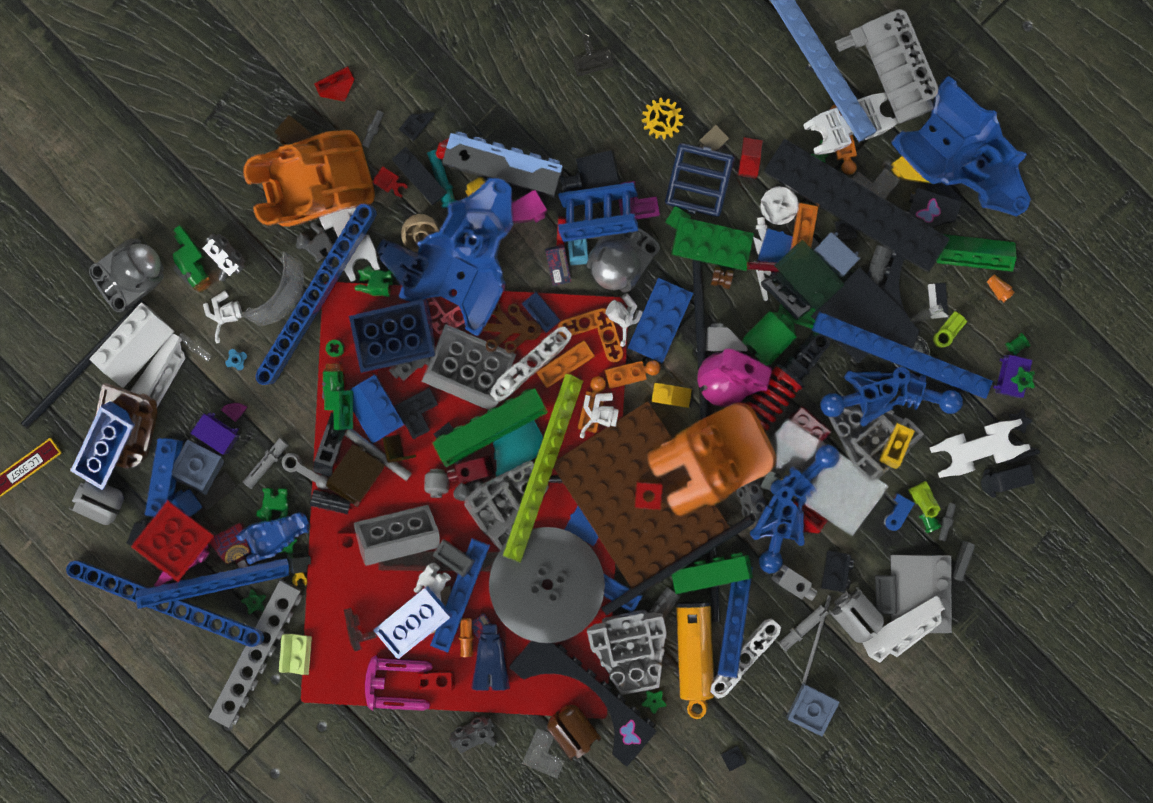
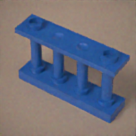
[558,182,638,242]
[145,438,184,517]

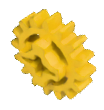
[642,98,683,140]

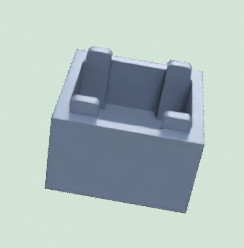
[812,232,860,277]
[172,440,224,495]
[786,683,839,736]

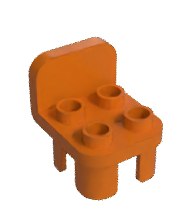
[244,130,375,227]
[648,403,776,516]

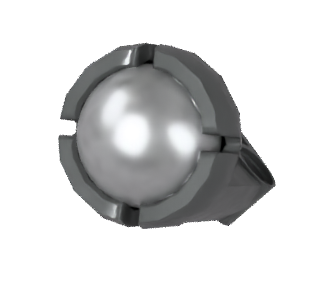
[586,227,660,292]
[89,239,164,312]

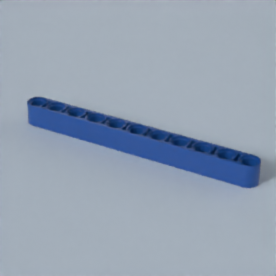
[256,204,377,385]
[66,561,264,647]

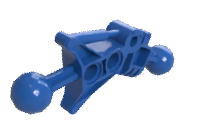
[821,367,963,426]
[750,445,839,574]

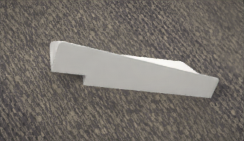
[131,333,185,407]
[862,596,944,663]

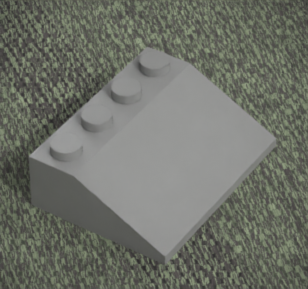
[422,324,516,410]
[891,555,952,633]

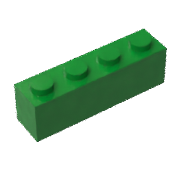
[672,553,753,594]

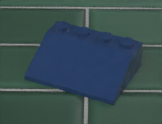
[349,299,436,373]

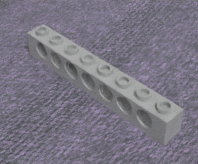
[209,580,303,728]

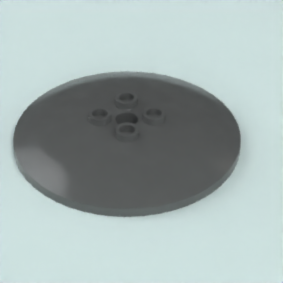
[489,527,605,643]

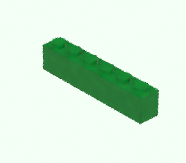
[433,388,548,467]

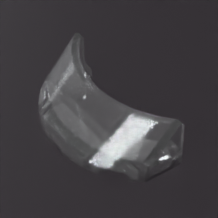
[241,251,304,326]

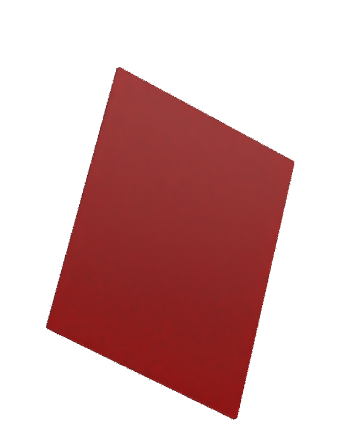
[301,282,628,719]

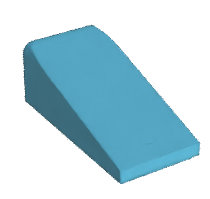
[568,238,589,265]

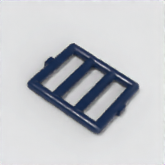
[665,143,735,217]

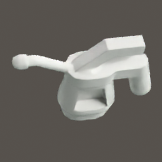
[203,290,243,343]
[605,293,643,347]
[580,393,619,438]

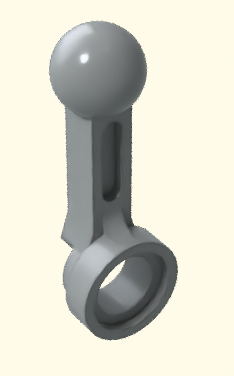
[282,453,329,490]

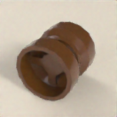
[711,266,734,289]

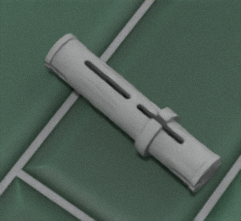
[242,438,289,489]
[778,605,829,651]

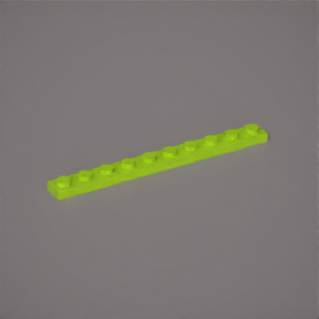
[503,374,583,563]

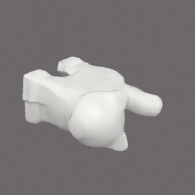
[414,563,451,601]

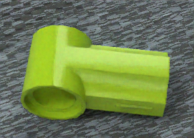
[933,311,968,348]
[908,481,941,518]

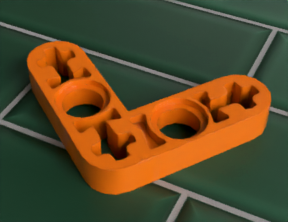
[558,308,623,362]

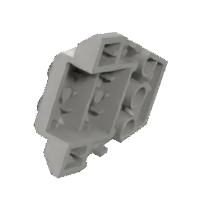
[829,404,924,484]
[464,461,549,550]
[587,610,667,695]

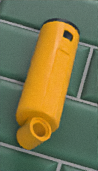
[676,601,714,719]

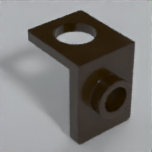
[383,434,416,463]

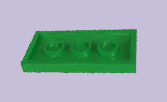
[671,217,754,271]

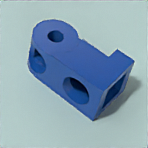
[884,493,915,531]

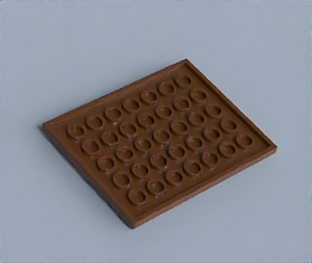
[553,401,730,588]

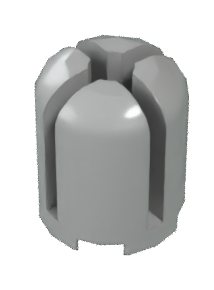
[69,481,124,525]
[829,587,884,643]

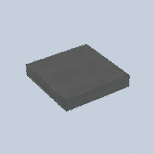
[951,541,975,581]

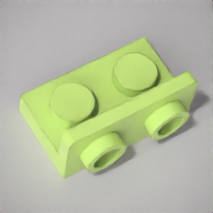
[279,634,312,675]

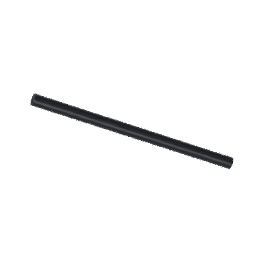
[21,299,148,429]
[601,516,754,616]

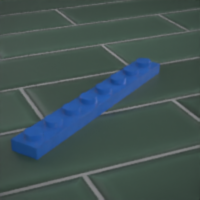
[135,558,289,609]

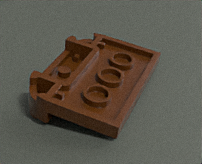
[95,383,157,468]

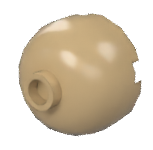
[401,214,439,253]

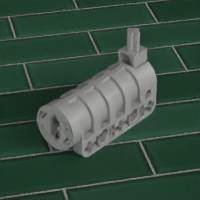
[835,10,938,124]

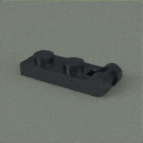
[761,271,812,320]

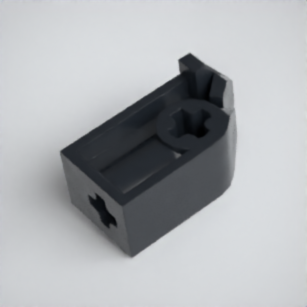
[980,464,1035,498]

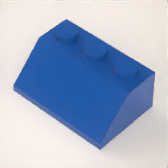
[349,375,405,444]

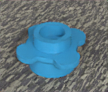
[225,349,247,370]

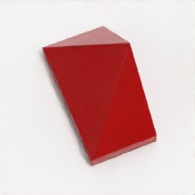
[314,66,354,102]
[793,499,828,533]

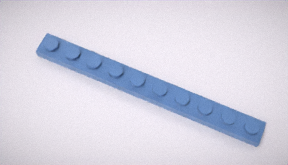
[770,0,876,142]

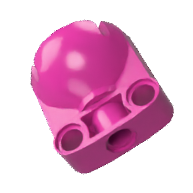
[697,349,772,407]

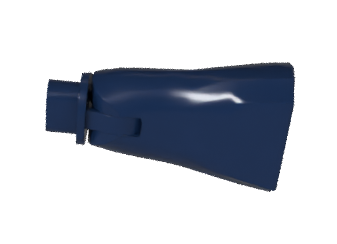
[376,239,429,290]
[472,624,510,691]

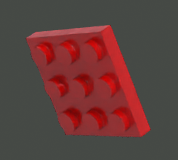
[131,500,214,582]

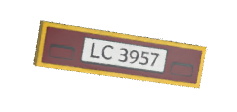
[0,438,62,498]

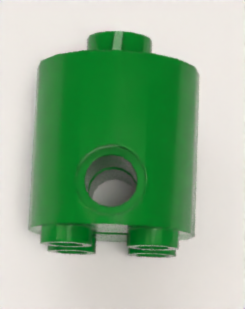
[741,311,797,367]

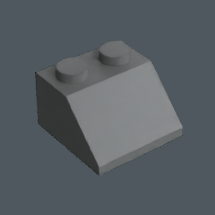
[706,324,747,352]

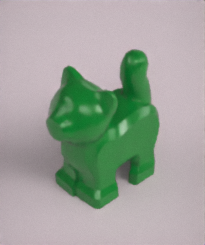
[355,265,394,297]
[256,488,289,521]

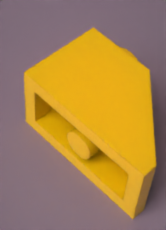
[891,156,930,184]
[651,383,692,408]
[879,423,914,469]

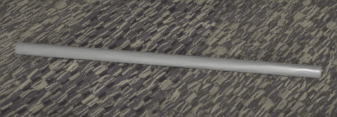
[802,595,832,684]

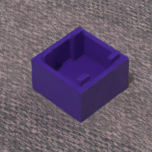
[993,355,1032,398]
[191,413,240,455]

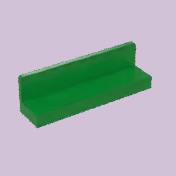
[937,234,1016,272]

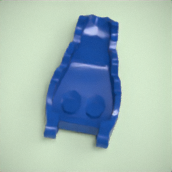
[236,512,309,564]

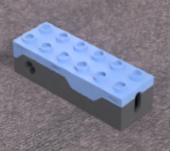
[436,131,563,198]

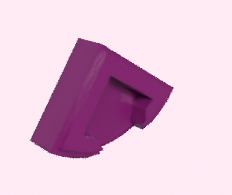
[221,403,248,422]

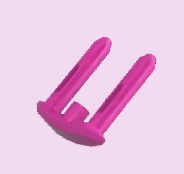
[365,655,433,711]

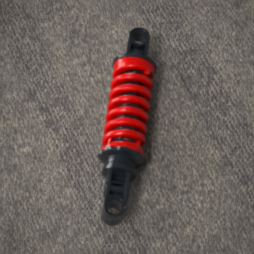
[745,331,830,430]

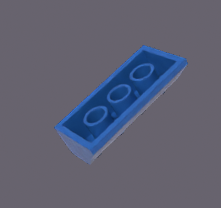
[71,401,134,490]

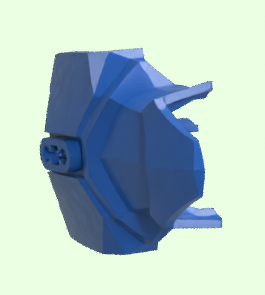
[891,76,1031,217]
[399,178,514,336]

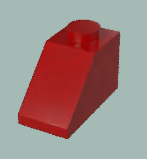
[737,137,763,178]

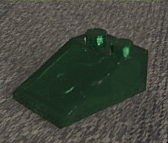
[774,240,844,311]

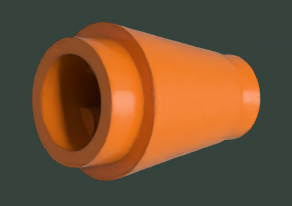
[987,274,1015,303]

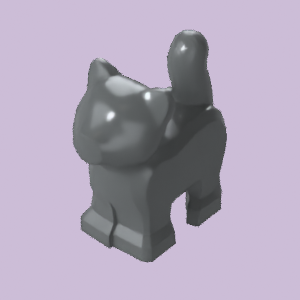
[296,221,334,263]
[453,478,484,501]

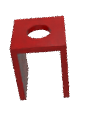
[635,480,662,510]

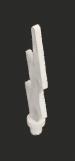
[753,217,771,301]

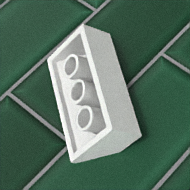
[90,303,175,388]

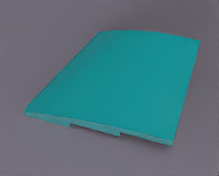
[493,420,543,477]

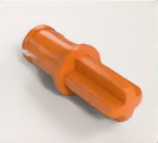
[459,618,474,657]

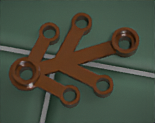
[467,304,541,354]

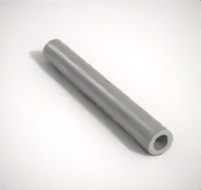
[345,429,412,481]

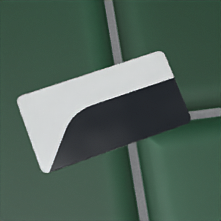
[928,283,948,318]

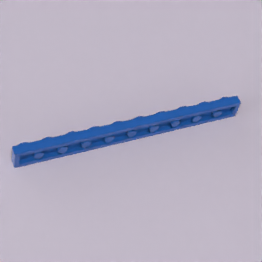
[812,312,993,399]

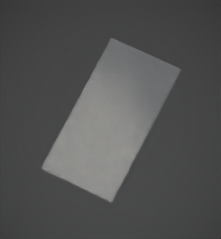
[770,418,889,536]

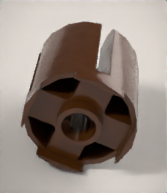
[547,704,601,761]

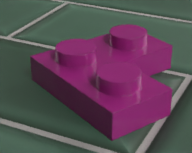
[618,181,660,220]

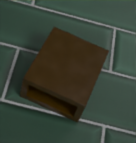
[326,444,385,507]

